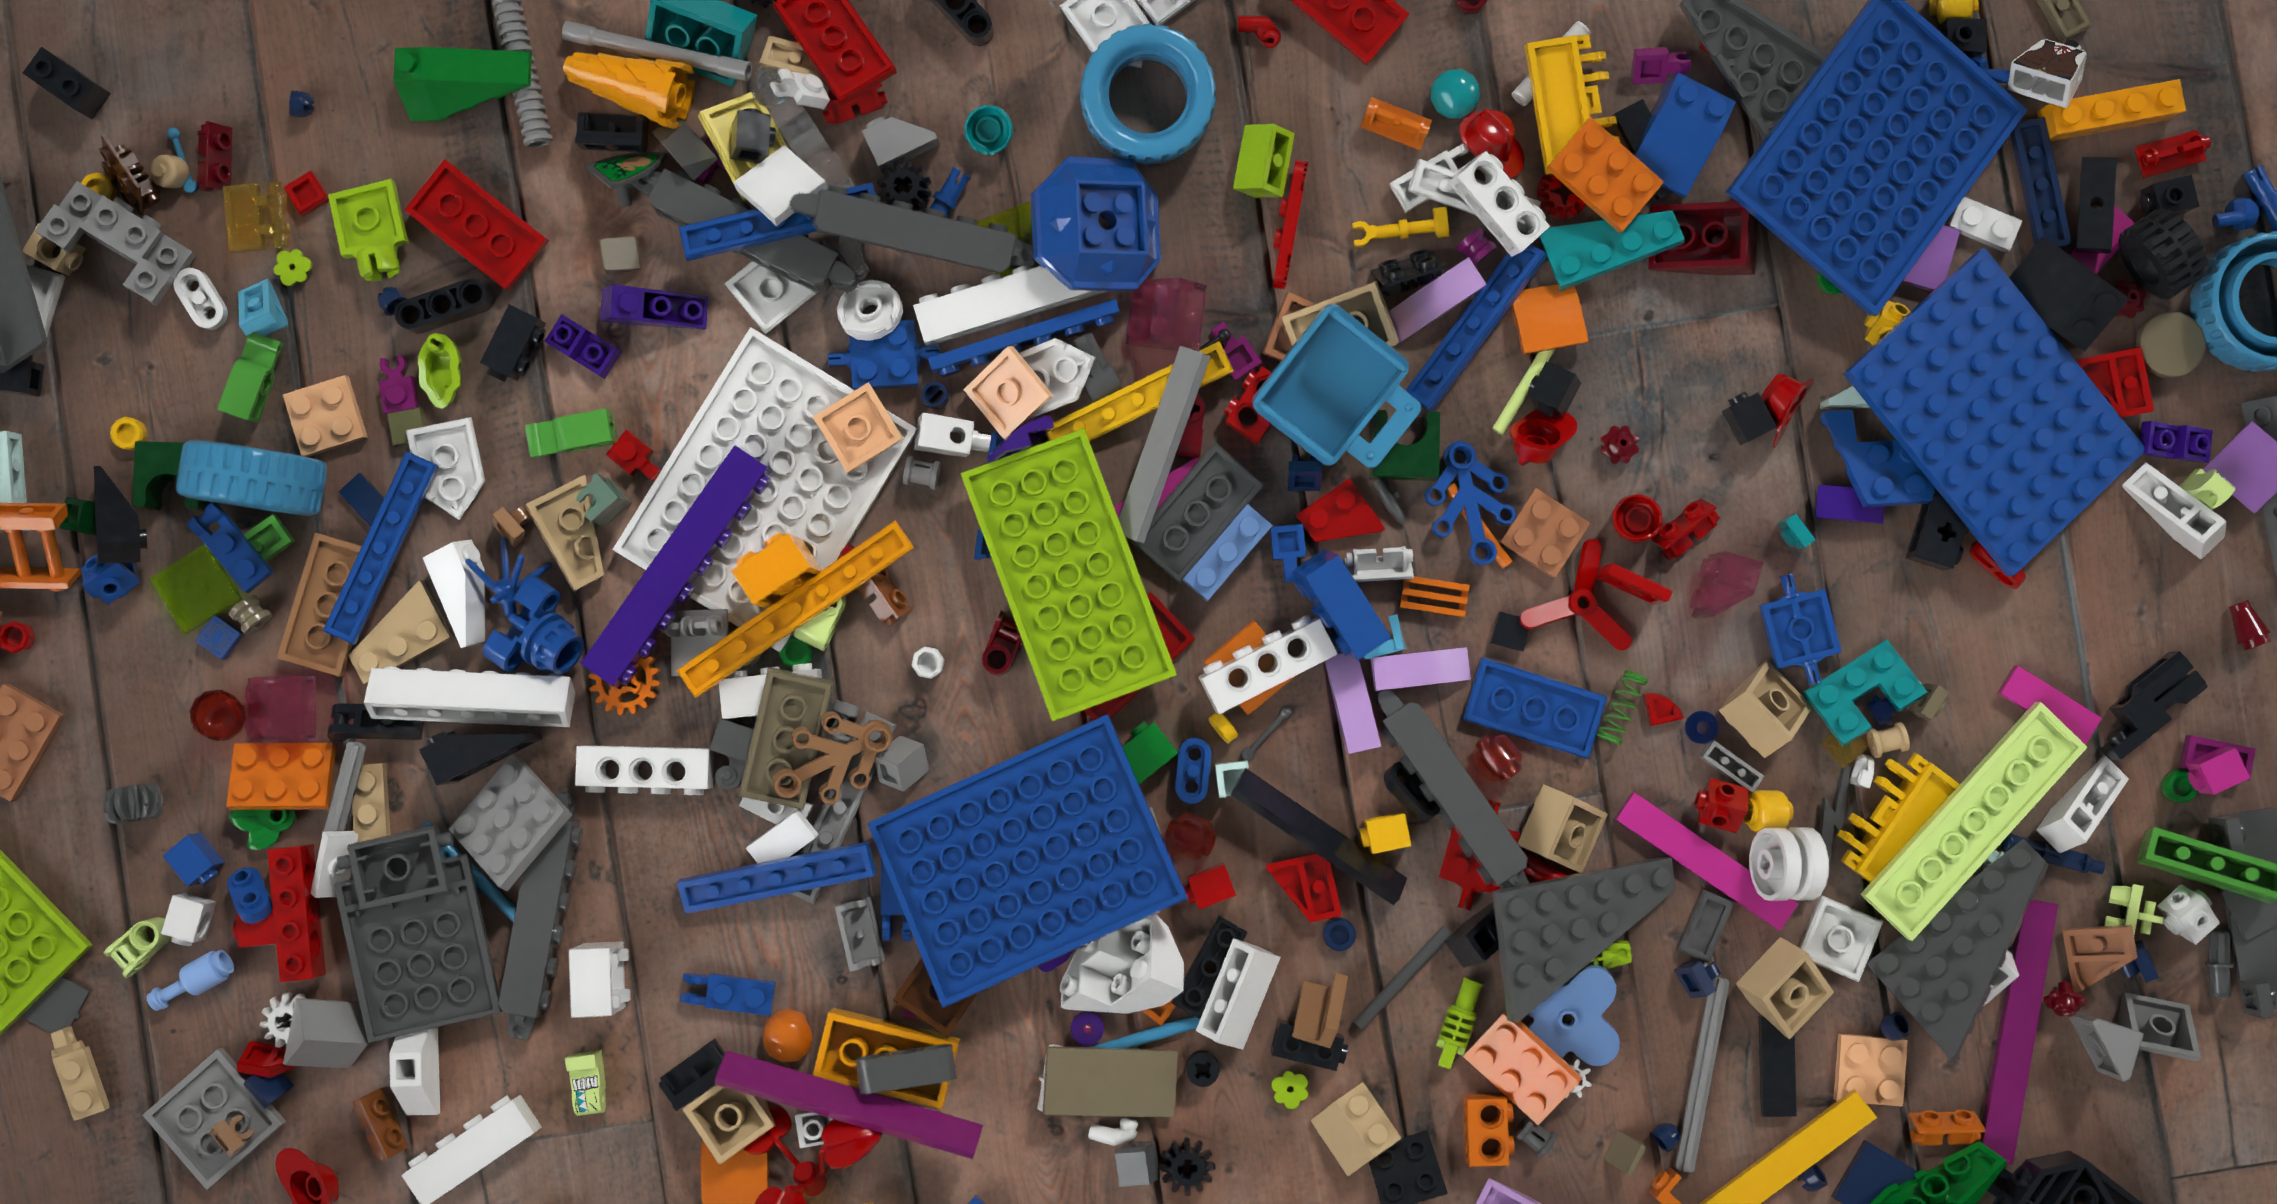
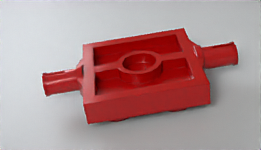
[1438,799,1520,911]

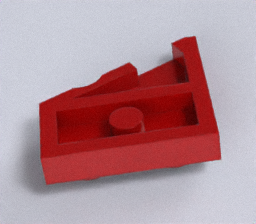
[2075,347,2154,418]
[1295,478,1386,543]
[1265,853,1342,923]

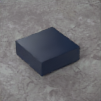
[244,1073,294,1109]

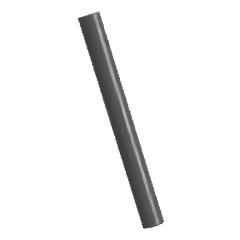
[1353,926,1452,1030]

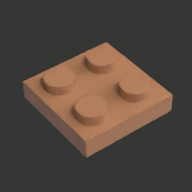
[1499,488,1591,579]

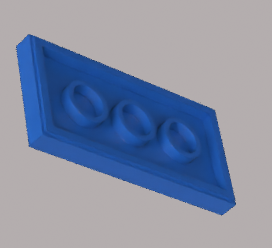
[1462,657,1608,759]

